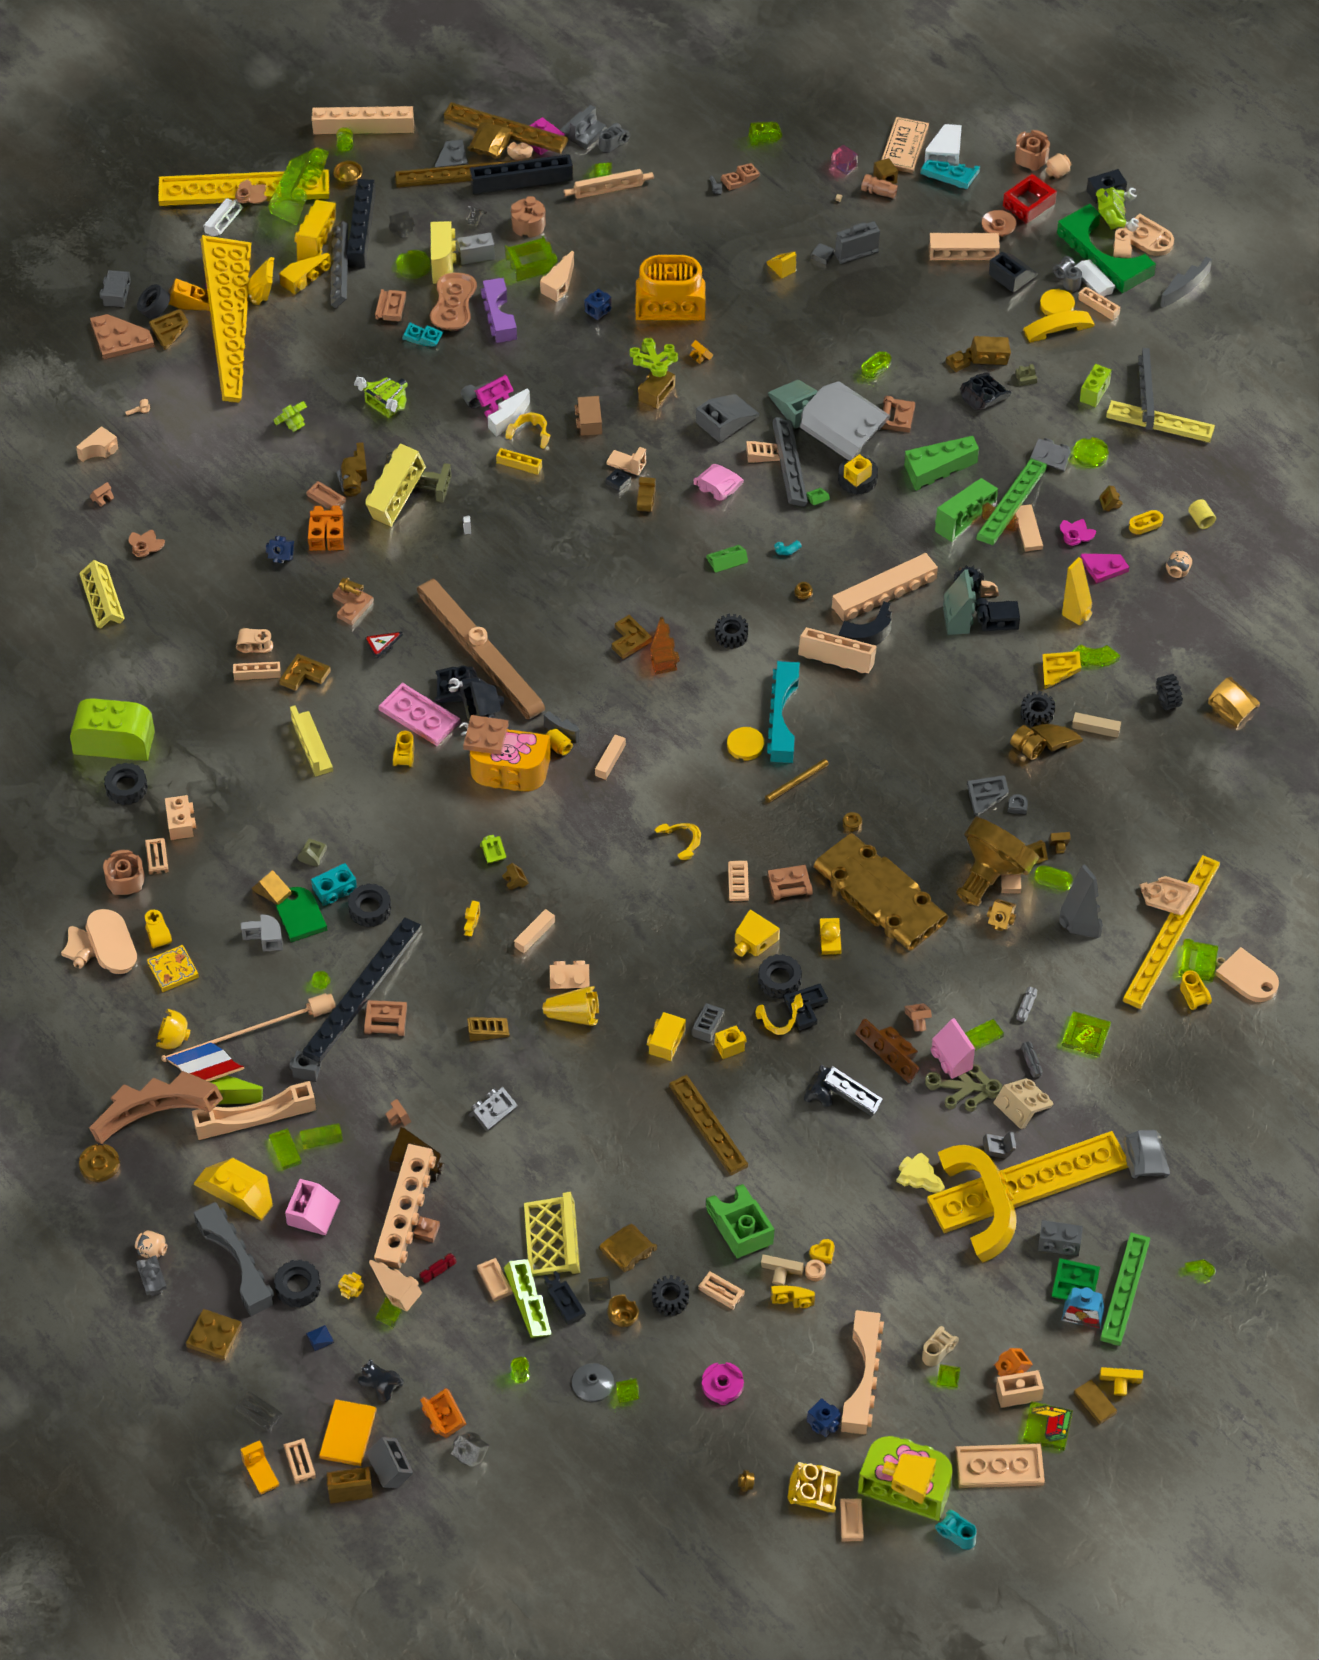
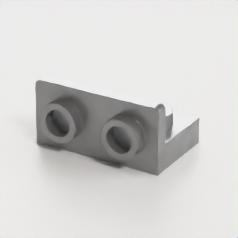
[468,1087,518,1131]

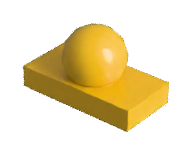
[820,918,841,955]

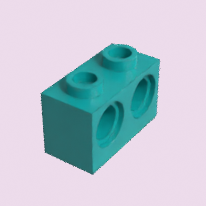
[311,863,357,906]

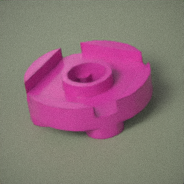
[702,1362,744,1405]

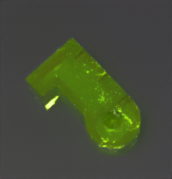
[748,122,782,145]

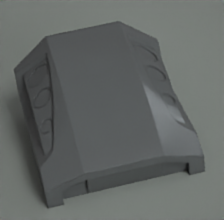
[1123,1130,1170,1178]

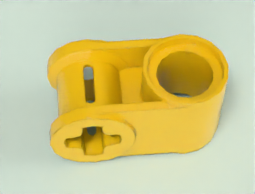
[393,731,414,767]
[145,910,172,949]
[1180,970,1212,1010]

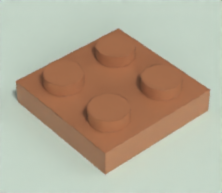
[463,715,509,755]

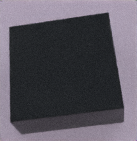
[606,468,631,492]

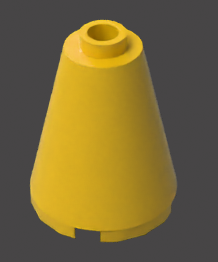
[543,986,599,1026]

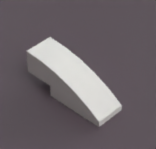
[488,389,530,437]

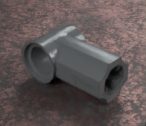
[461,381,492,408]

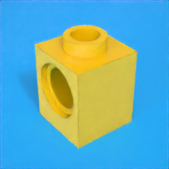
[844,454,872,487]
[715,1025,747,1059]

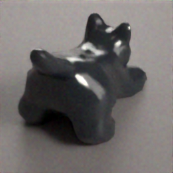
[804,1065,833,1107]
[358,1359,404,1402]

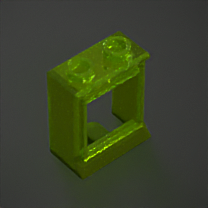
[505,236,558,282]

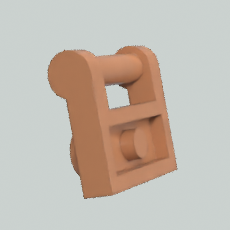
[881,396,915,433]
[768,865,813,901]
[364,1000,407,1036]

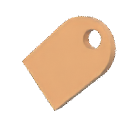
[1124,213,1174,256]
[1215,947,1279,1002]

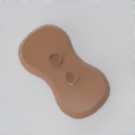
[430,273,477,331]

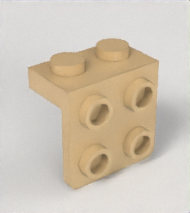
[993,1079,1053,1129]

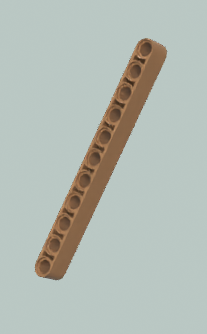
[417,578,545,720]

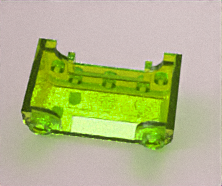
[268,148,329,225]

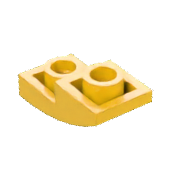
[771,1286,815,1309]

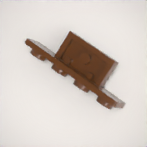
[855,1019,919,1083]

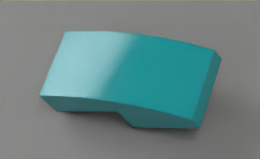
[402,323,443,346]

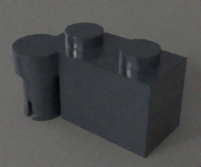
[974,598,1020,631]

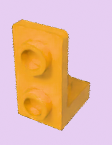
[240,1440,279,1494]

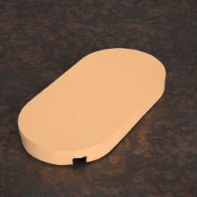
[86,909,137,974]

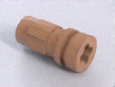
[861,174,898,199]

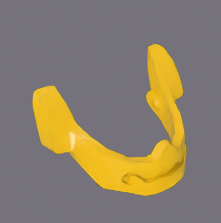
[506,412,550,449]
[654,823,701,860]
[755,994,803,1035]

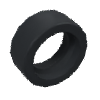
[137,284,170,319]

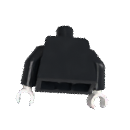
[448,677,504,736]

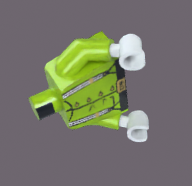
[1096,188,1139,232]
[354,377,408,419]

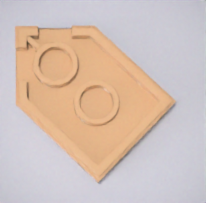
[1139,876,1199,915]

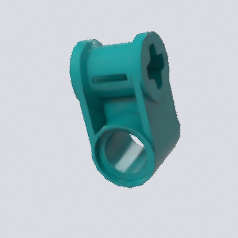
[935,1510,977,1550]

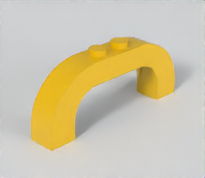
[937,1145,1016,1262]

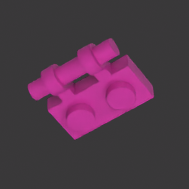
[475,375,514,418]

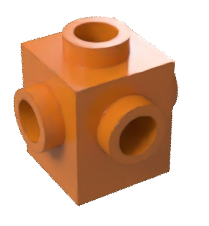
[994,1348,1033,1377]

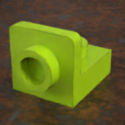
[480,835,507,864]

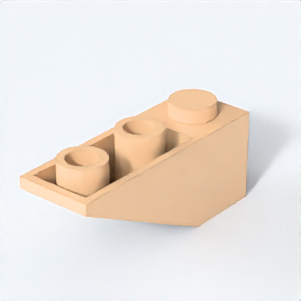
[540,251,574,302]
[369,1260,422,1312]

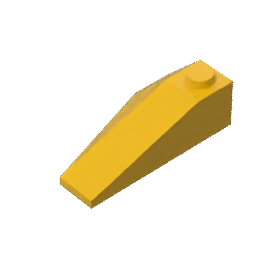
[1062,557,1092,626]

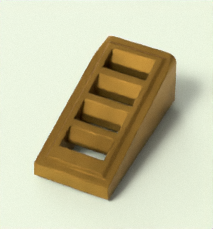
[467,1017,509,1042]

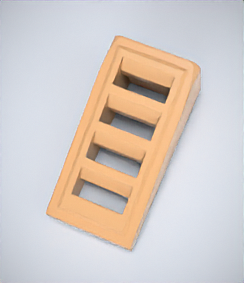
[746,441,780,463]
[728,861,749,901]

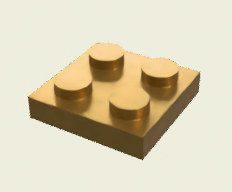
[186,1309,242,1360]

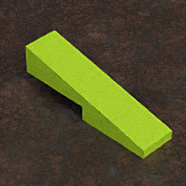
[503,1259,551,1338]

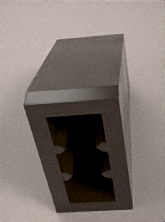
[389,1127,445,1182]

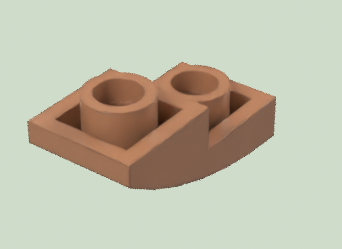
[721,163,760,191]

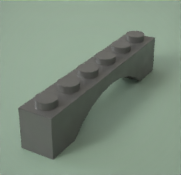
[194,1202,274,1316]

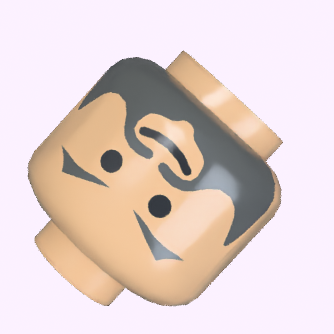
[1166,551,1192,578]
[135,1230,167,1259]

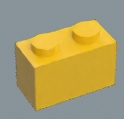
[647,1012,686,1061]

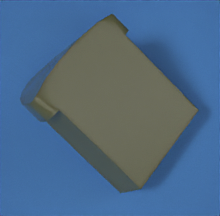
[297,838,327,867]

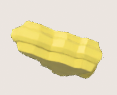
[896,1153,945,1193]

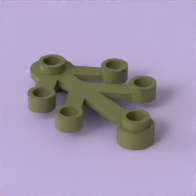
[925,1064,1003,1112]

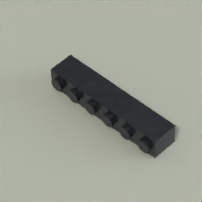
[470,154,573,194]
[347,179,376,268]

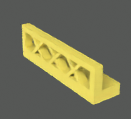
[79,560,125,629]
[290,706,333,777]

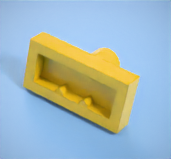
[1099,1367,1143,1397]

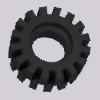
[715,614,748,649]
[1156,674,1183,710]
[1020,691,1055,727]
[652,1275,689,1316]

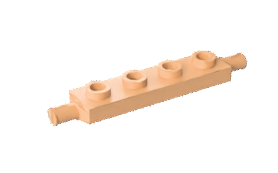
[564,169,654,199]

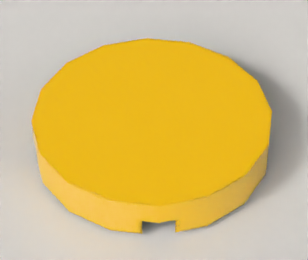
[1040,289,1075,316]
[727,727,764,761]

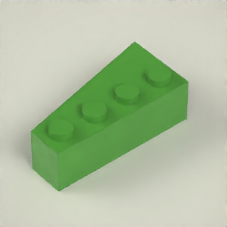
[904,436,979,491]
[935,478,998,542]

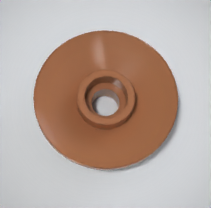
[982,210,1016,236]

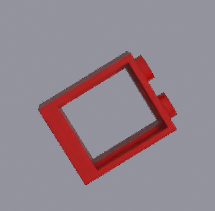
[1003,174,1057,223]

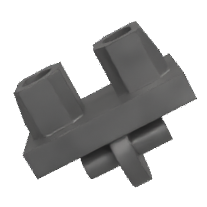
[136,1255,167,1296]

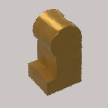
[637,477,655,512]

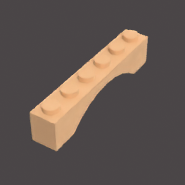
[192,1081,316,1140]
[841,1310,884,1435]

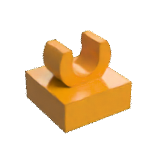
[690,340,713,364]

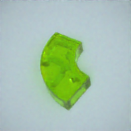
[1071,644,1121,667]

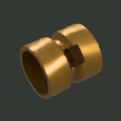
[1010,725,1046,760]

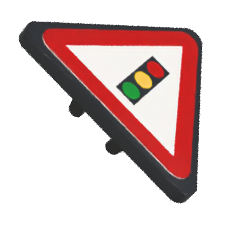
[365,632,403,658]

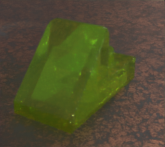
[592,162,612,178]

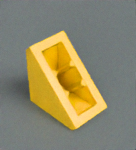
[766,251,796,279]

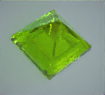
[937,1364,961,1388]

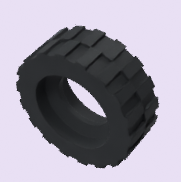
[838,456,878,495]
[104,762,148,805]
[348,883,391,927]
[758,954,802,999]
[274,1259,321,1308]

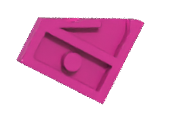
[1080,554,1130,583]

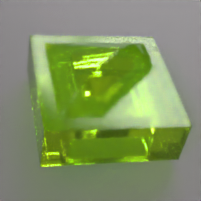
[616,1378,640,1403]

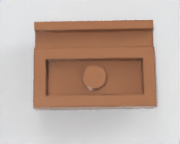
[375,289,406,322]

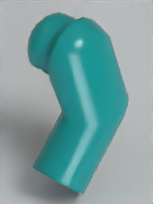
[774,540,802,555]

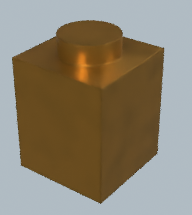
[873,158,898,184]

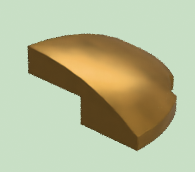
[1031,724,1083,752]

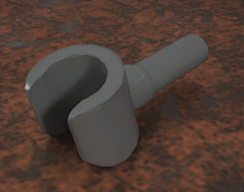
[710,176,722,194]

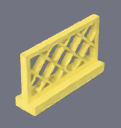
[524,1192,580,1277]

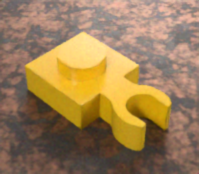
[464,900,480,937]

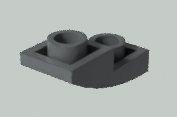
[544,711,580,743]

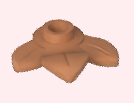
[235,180,267,204]
[129,530,165,557]

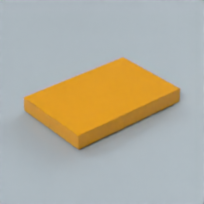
[319,1399,377,1466]

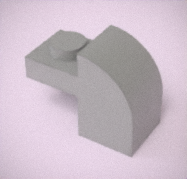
[241,915,283,951]

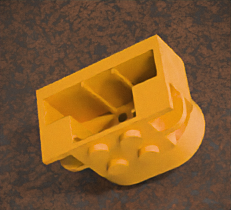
[636,255,705,320]

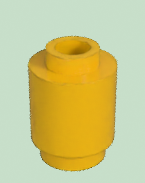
[546,729,573,756]

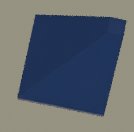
[306,1325,334,1351]

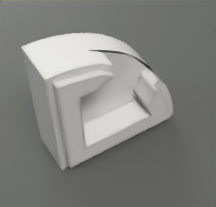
[463,516,471,534]

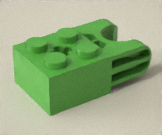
[706,1184,775,1258]

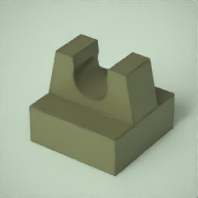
[1015,364,1038,386]

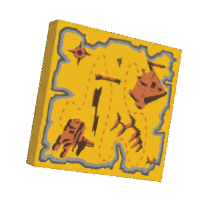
[147,945,199,992]

